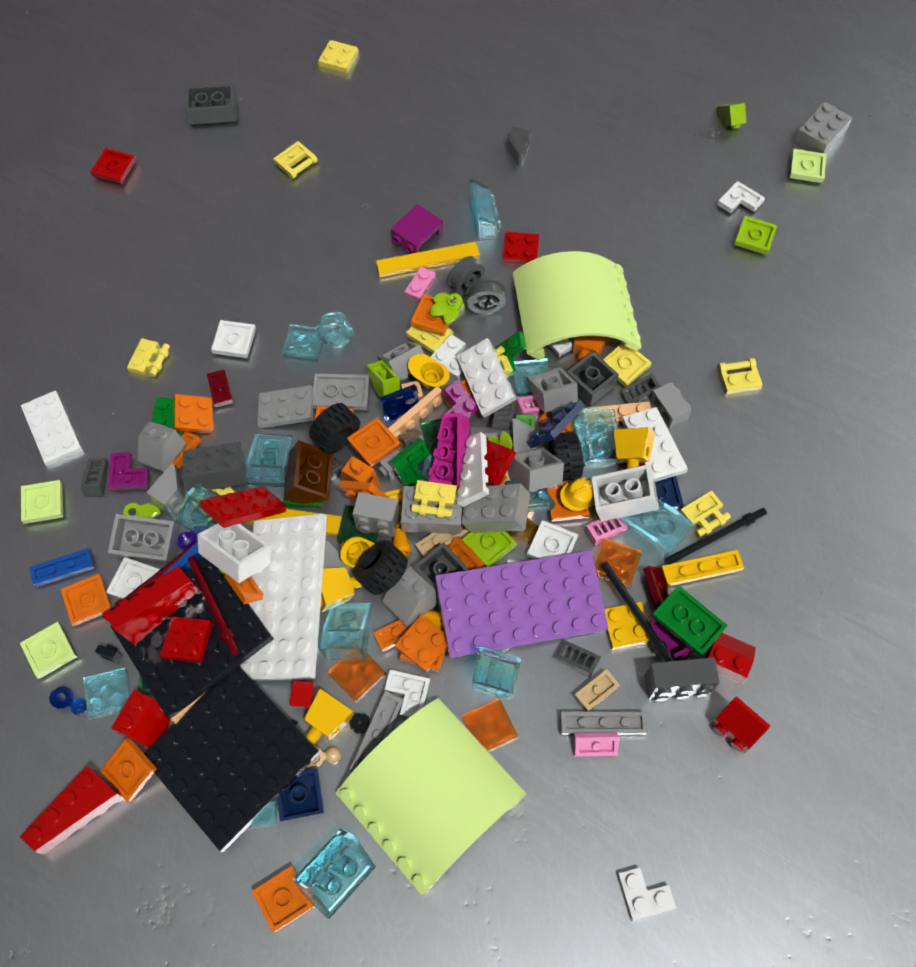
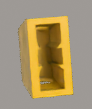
[614,427,655,469]
[320,567,361,612]
[304,689,354,745]

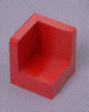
[289,681,317,711]

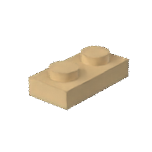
[574,669,620,712]

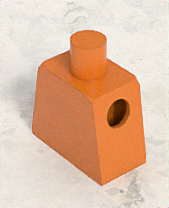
[572,336,610,362]
[340,457,381,488]

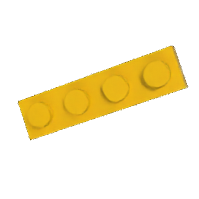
[661,550,744,587]

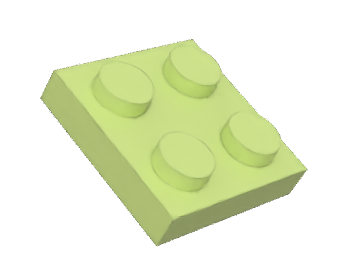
[789,149,826,183]
[21,480,63,524]
[20,622,77,679]

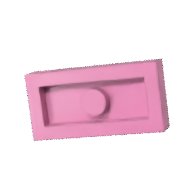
[405,267,436,302]
[574,732,619,757]

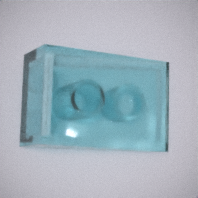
[245,433,293,487]
[620,499,695,558]
[320,603,372,660]
[472,647,522,700]

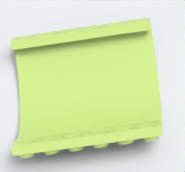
[513,251,642,360]
[336,698,526,896]

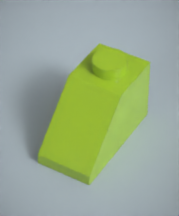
[717,103,747,129]
[366,360,400,401]

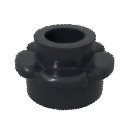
[349,713,370,734]

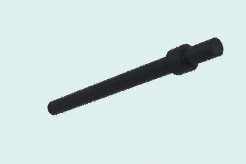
[664,508,767,565]
[600,561,675,662]

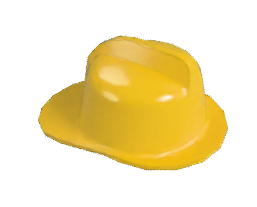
[408,354,450,389]
[560,478,595,511]
[340,536,375,569]

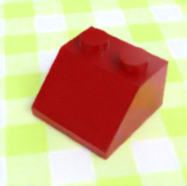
[706,633,756,684]
[111,690,172,748]
[711,696,771,754]

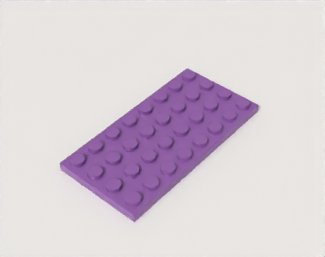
[434,550,608,659]

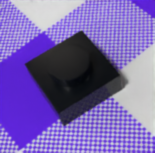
[95,644,123,664]

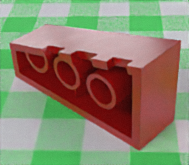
[102,566,199,645]
[20,766,124,855]

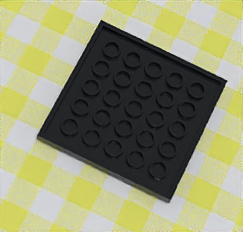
[111,557,274,719]
[144,666,320,852]

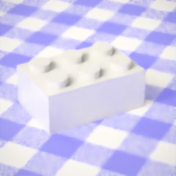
[592,464,659,522]
[197,523,271,583]

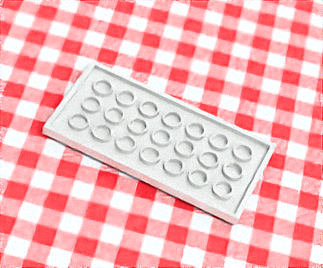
[240,514,327,681]

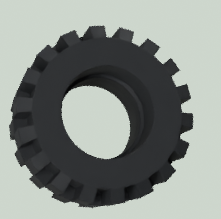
[309,403,361,454]
[548,431,583,481]
[354,540,408,595]

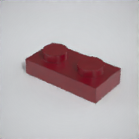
[207,369,233,408]
[643,566,669,607]

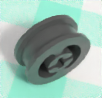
[446,256,485,297]
[466,278,506,314]

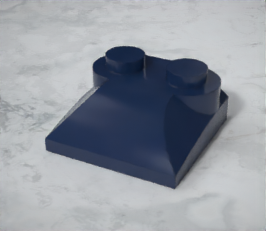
[277,768,324,822]

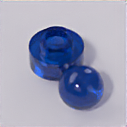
[49,686,88,715]

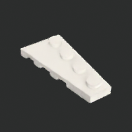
[457,432,489,507]

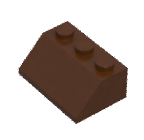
[284,440,333,504]

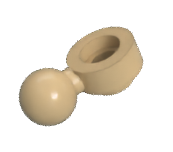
[307,745,341,769]

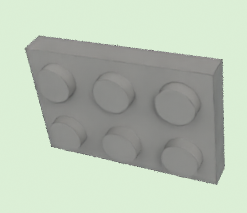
[313,374,370,410]
[257,385,313,429]

